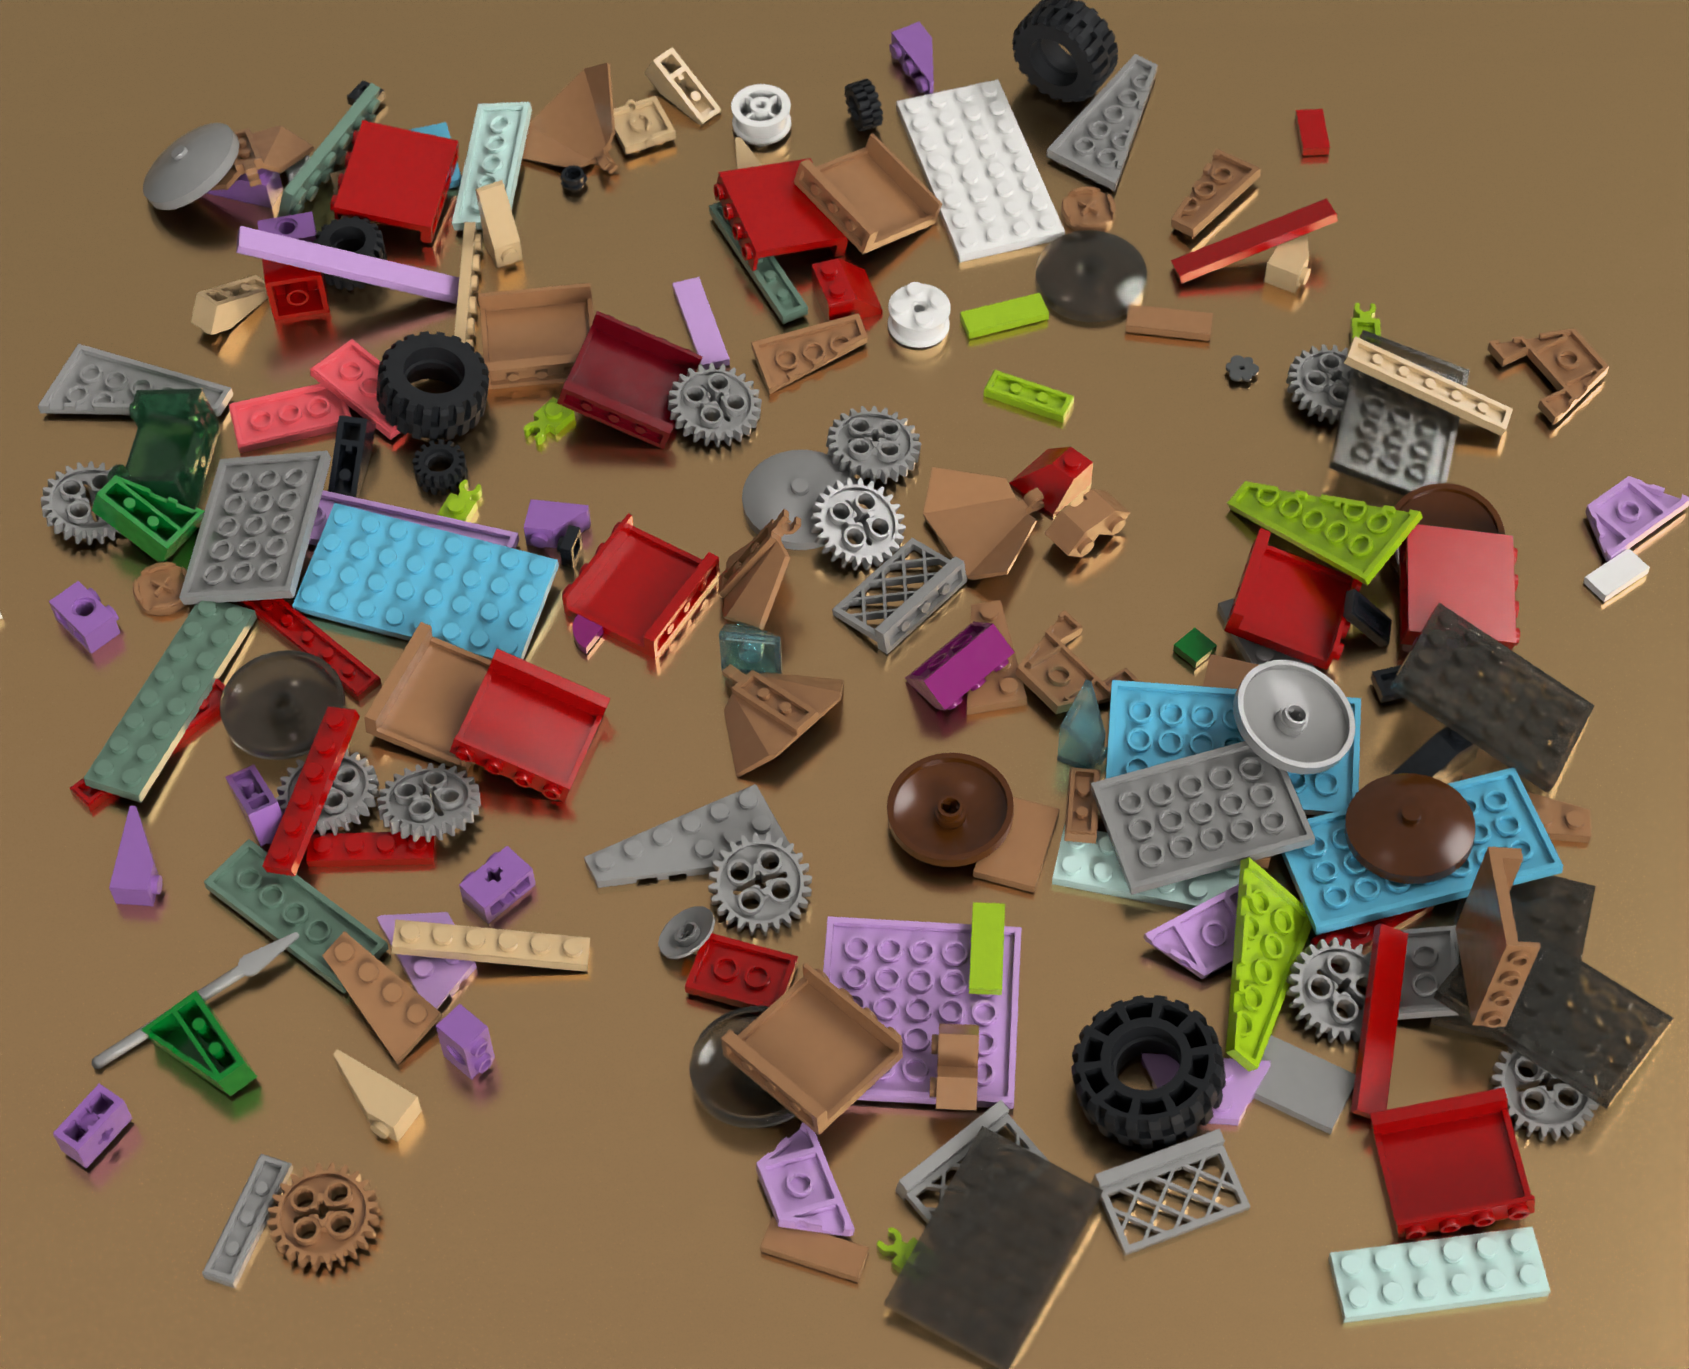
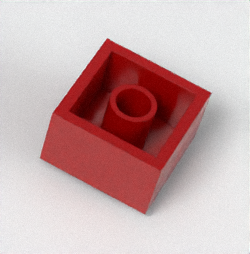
[262,259,330,321]

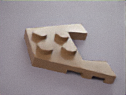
[1487,328,1609,425]
[1015,610,1141,714]

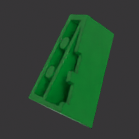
[92,475,205,562]
[141,991,258,1096]

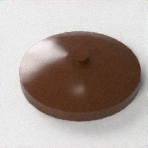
[1387,483,1505,579]
[887,753,1014,867]
[1345,773,1476,884]

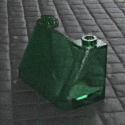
[107,389,219,510]

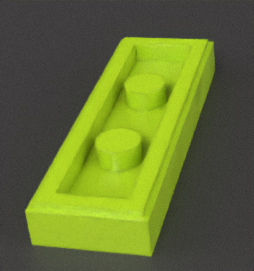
[960,293,1049,339]
[983,370,1074,423]
[969,902,1005,995]

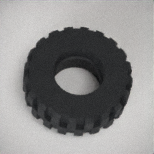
[1071,995,1226,1149]

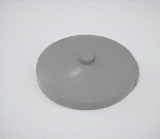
[143,123,240,210]
[742,450,857,550]
[1233,660,1355,774]

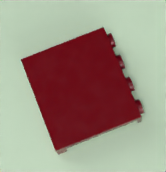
[557,311,703,449]

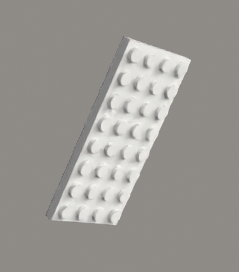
[896,79,1065,263]

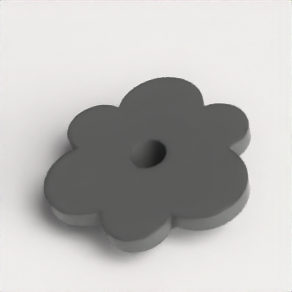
[1226,355,1259,381]

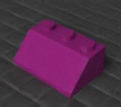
[905,621,1015,710]

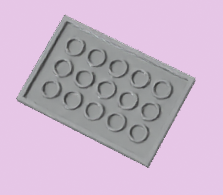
[179,450,331,605]
[1091,741,1315,895]

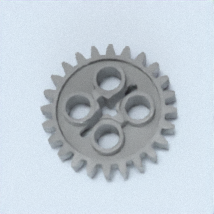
[1286,344,1381,425]
[668,363,762,447]
[826,406,921,484]
[41,461,133,545]
[809,477,906,570]
[276,749,380,836]
[377,763,481,842]
[708,832,812,936]
[1286,937,1371,1044]
[1490,1032,1602,1141]

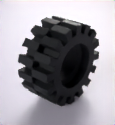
[844,78,883,132]
[413,440,468,495]

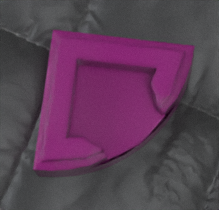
[572,614,603,654]

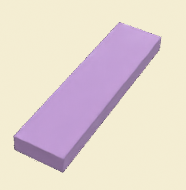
[672,277,730,370]

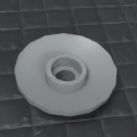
[658,906,715,959]

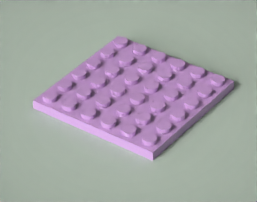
[823,916,1021,1109]

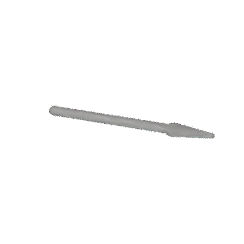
[91,932,299,1069]

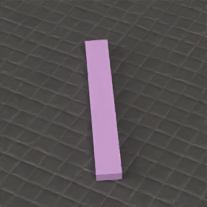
[236,226,459,304]

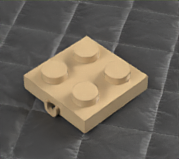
[613,96,676,155]

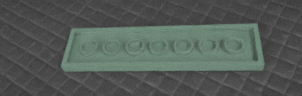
[83,601,257,803]

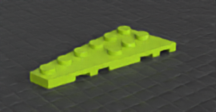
[1227,481,1423,585]
[1226,857,1312,1072]

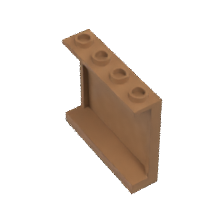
[794,133,943,254]
[478,283,594,389]
[364,622,491,772]
[1455,847,1541,1028]
[721,962,903,1135]

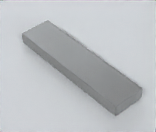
[202,1154,293,1288]

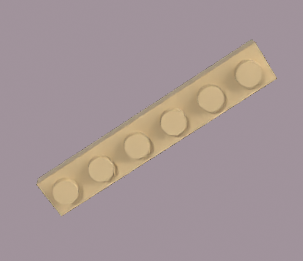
[454,222,482,346]
[1343,336,1513,436]
[391,919,590,972]

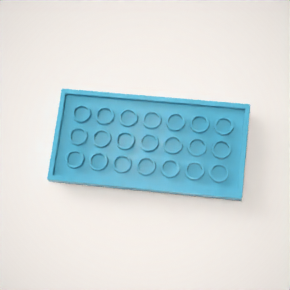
[292,503,559,660]
[1105,680,1361,815]
[1281,767,1563,935]

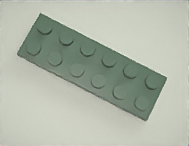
[278,83,380,217]
[204,839,389,993]

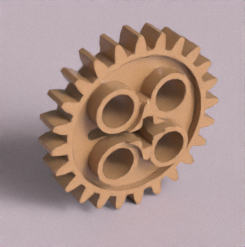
[267,1162,381,1271]

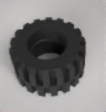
[313,216,387,290]

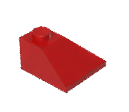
[1009,447,1093,518]

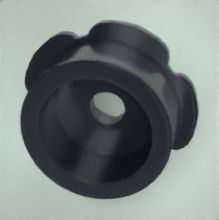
[561,166,587,191]

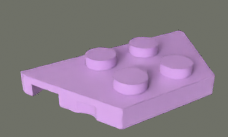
[1585,476,1689,562]
[1143,884,1239,979]
[377,912,477,1010]
[1141,1053,1270,1125]
[756,1123,855,1237]

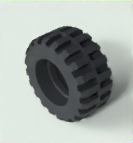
[1012,0,1118,102]
[377,331,489,442]

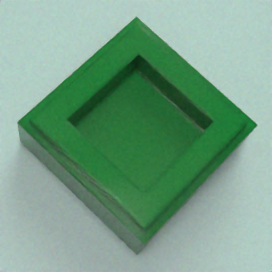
[1173,627,1217,668]

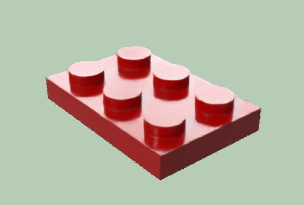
[685,933,798,1013]

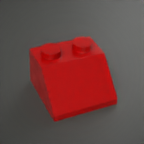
[812,258,883,322]

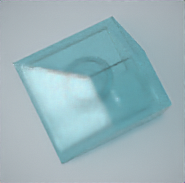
[719,623,783,674]
[1057,679,1107,769]

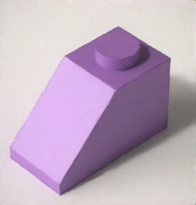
[524,499,591,548]

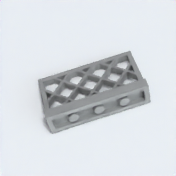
[832,538,967,654]
[895,1100,1052,1250]
[1091,1129,1251,1256]

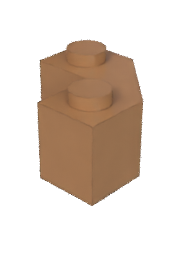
[1044,489,1131,557]
[930,1023,979,1111]

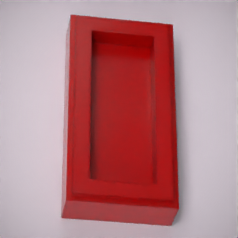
[1295,109,1330,156]

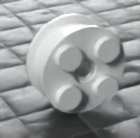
[731,84,791,147]
[888,282,951,348]

